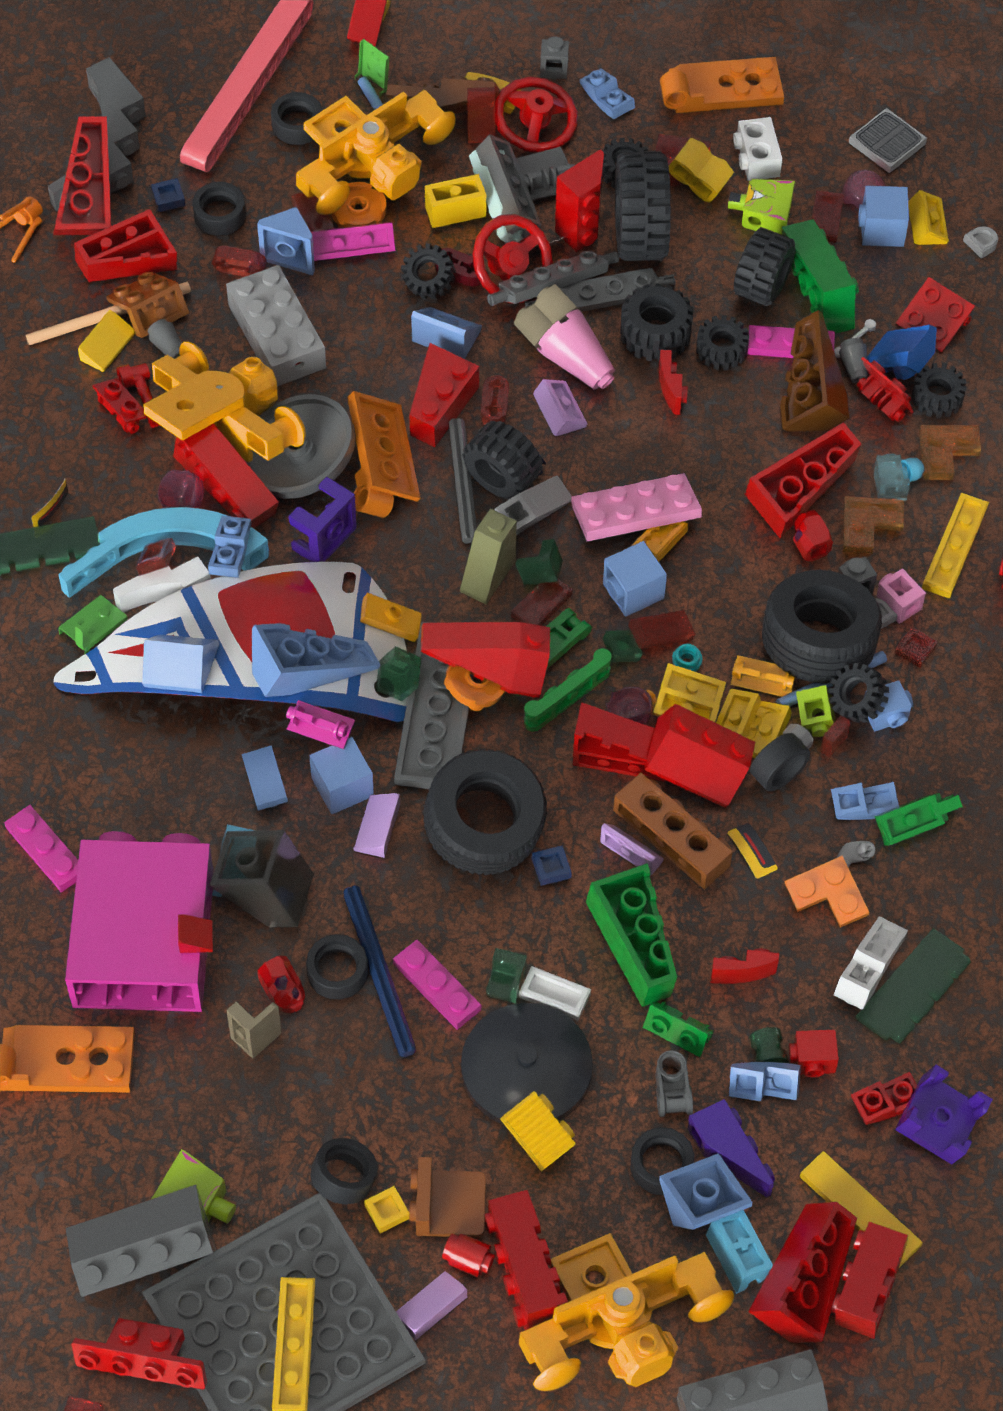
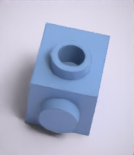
[864,680,913,732]

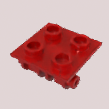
[896,277,975,353]
[857,357,914,422]

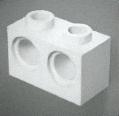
[733,117,782,181]

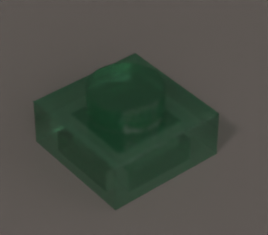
[602,629,643,663]

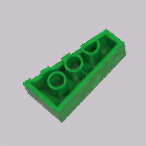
[782,219,859,334]
[586,863,677,1007]

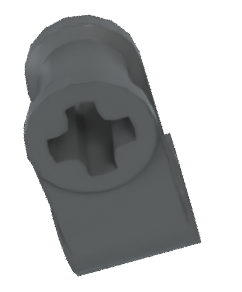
[655,1050,693,1117]

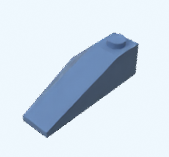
[252,623,380,697]

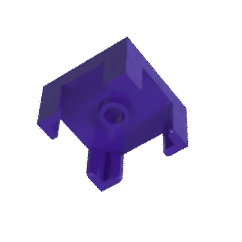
[289,476,357,562]
[895,1065,993,1165]

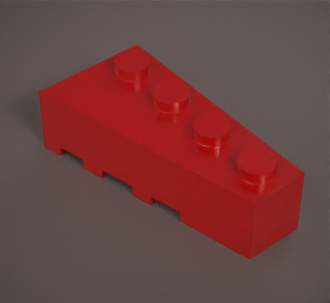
[53,116,111,235]
[173,423,279,529]
[484,1190,568,1330]
[748,1202,857,1343]

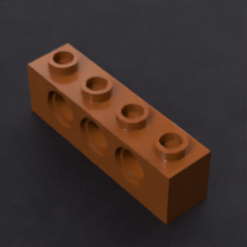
[613,773,733,890]

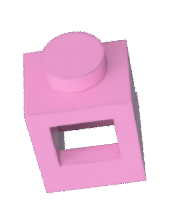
[877,568,926,624]

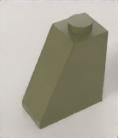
[460,508,517,604]

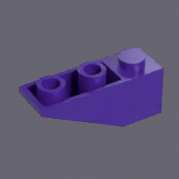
[687,1099,775,1198]

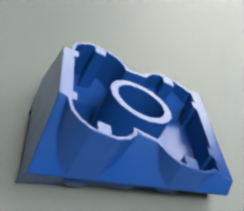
[867,325,937,380]

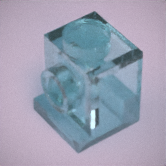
[874,454,910,501]

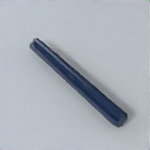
[343,885,416,1057]

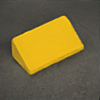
[908,190,949,245]
[78,310,135,372]

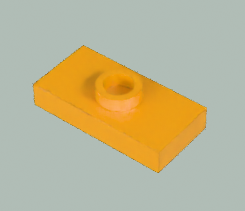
[632,521,688,562]
[360,592,421,642]

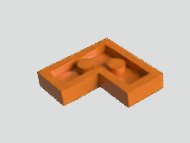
[784,856,869,928]

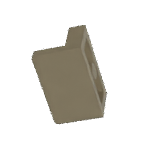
[226,1002,281,1059]

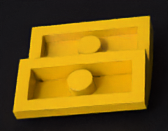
[652,663,726,722]
[716,689,792,758]

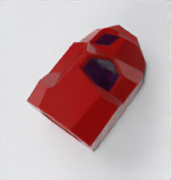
[793,510,833,562]
[257,955,305,1013]

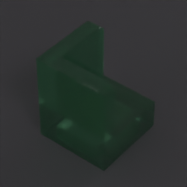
[515,539,563,585]
[376,646,421,701]
[486,948,527,1004]

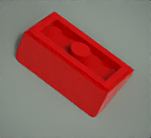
[347,0,387,47]

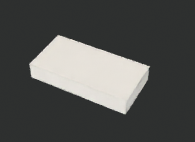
[519,966,591,1021]

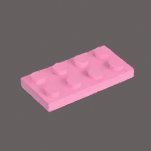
[571,473,702,541]

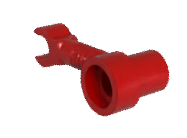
[116,363,161,428]

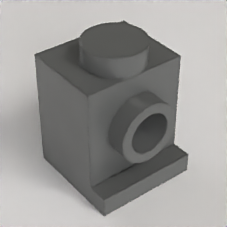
[540,36,569,79]
[838,556,877,595]

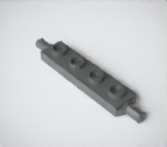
[487,251,619,306]
[525,268,676,312]

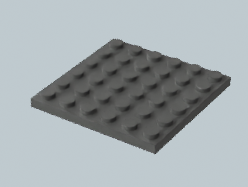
[142,1193,425,1411]

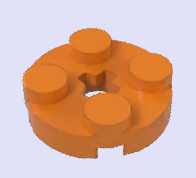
[331,182,386,228]
[444,665,505,711]

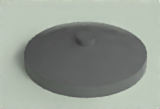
[245,394,356,499]

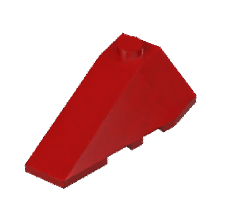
[421,622,550,698]

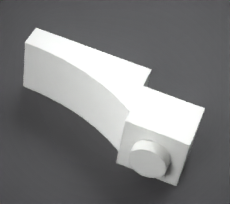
[113,556,211,613]
[834,916,908,1010]

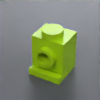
[796,685,837,737]

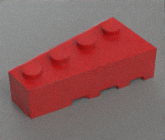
[745,422,861,538]

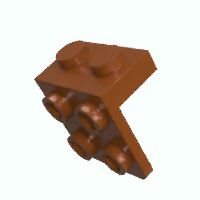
[409,1157,486,1237]

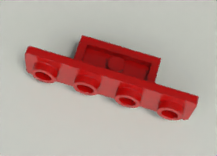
[71,1318,207,1389]

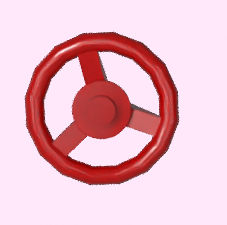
[493,76,578,153]
[472,214,553,304]

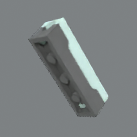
[469,135,542,243]

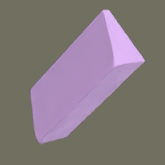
[533,379,588,436]
[354,793,400,858]
[600,823,664,875]
[396,1271,467,1341]

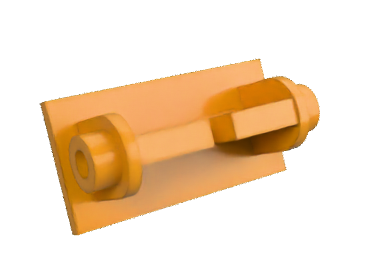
[730,655,795,697]

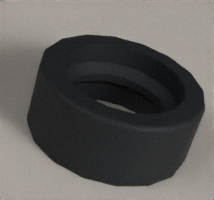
[271,92,323,145]
[192,181,246,236]
[750,733,811,791]
[306,934,368,1000]
[630,1127,695,1195]
[310,1138,378,1205]

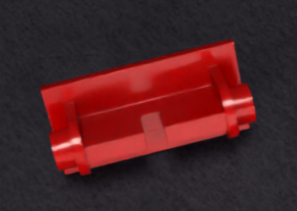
[92,378,148,434]

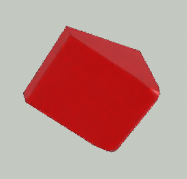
[178,914,213,953]

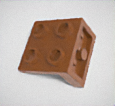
[106,272,189,338]

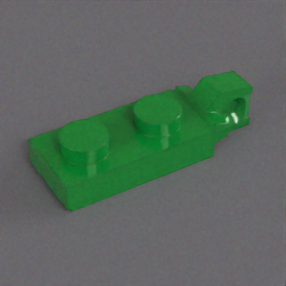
[875,793,963,846]

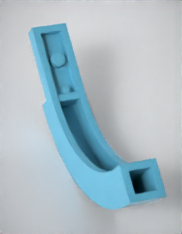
[59,507,269,598]

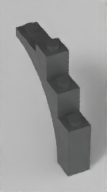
[48,57,146,211]

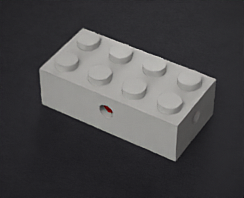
[226,265,326,386]

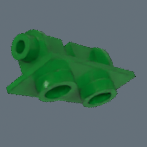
[643,1001,714,1057]

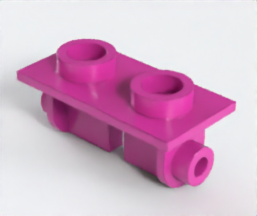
[286,700,355,749]

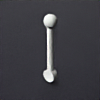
[834,319,876,358]

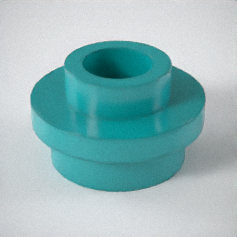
[672,644,703,672]

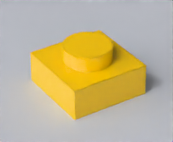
[364,1186,409,1234]

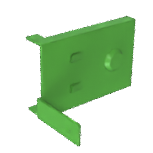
[354,39,389,97]
[59,595,128,654]

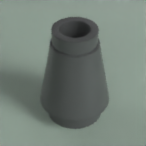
[148,319,182,359]
[839,338,868,383]

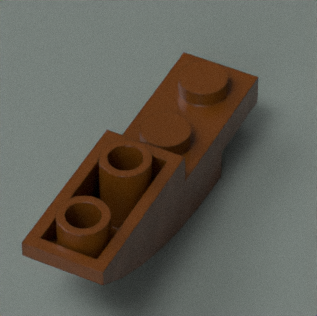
[386,75,501,114]

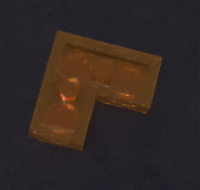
[919,425,981,480]
[843,496,904,554]

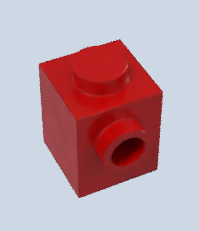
[788,1030,839,1078]

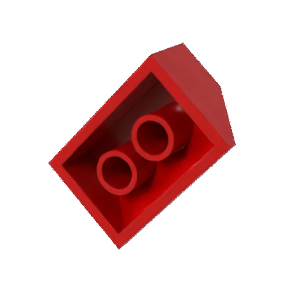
[555,149,604,252]
[644,704,756,808]

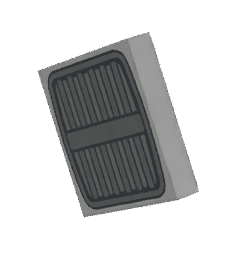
[849,108,927,173]

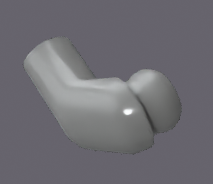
[836,841,875,868]

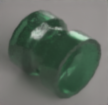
[749,1027,788,1063]

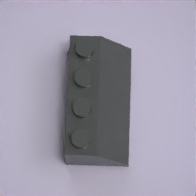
[66,1185,217,1297]
[676,1349,829,1411]

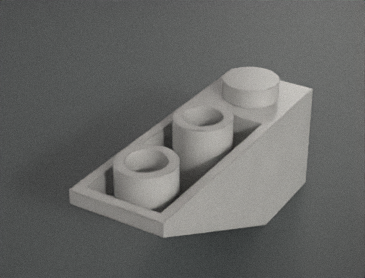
[494,475,572,535]

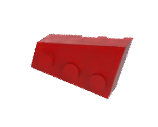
[74,209,177,282]
[409,343,479,447]
[572,702,664,782]
[831,1221,908,1339]

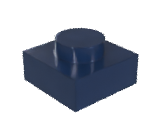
[151,178,186,212]
[532,845,572,886]

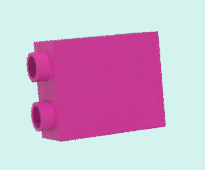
[65,831,214,1012]

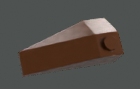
[780,310,850,431]

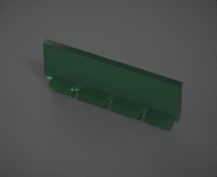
[0,516,100,575]
[856,928,971,1043]

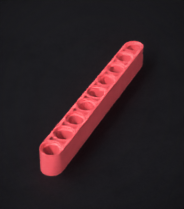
[180,0,314,172]

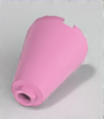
[537,310,615,389]

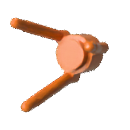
[0,196,43,263]

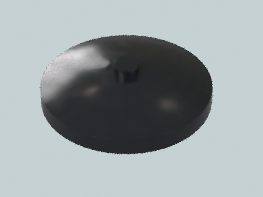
[461,1003,593,1125]

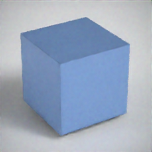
[858,186,909,247]
[603,541,667,617]
[309,737,374,815]

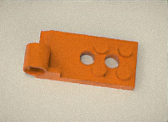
[660,57,784,113]
[347,391,421,518]
[0,1025,135,1093]

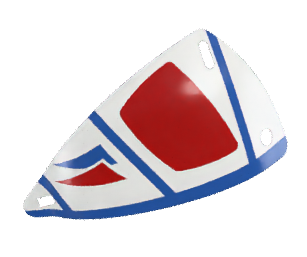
[54,562,411,722]

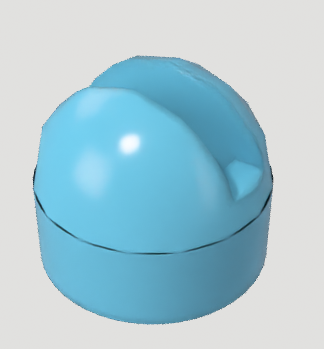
[899,458,925,483]

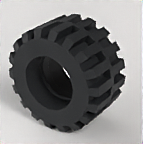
[734,227,795,306]
[620,284,693,362]
[462,421,543,500]

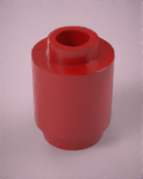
[442,1233,495,1278]

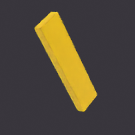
[922,493,989,599]
[800,1151,923,1268]
[272,1277,316,1411]

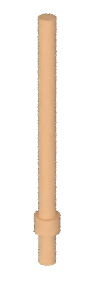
[25,282,191,346]

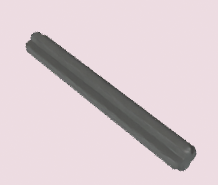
[449,418,477,544]

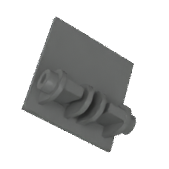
[516,147,575,201]

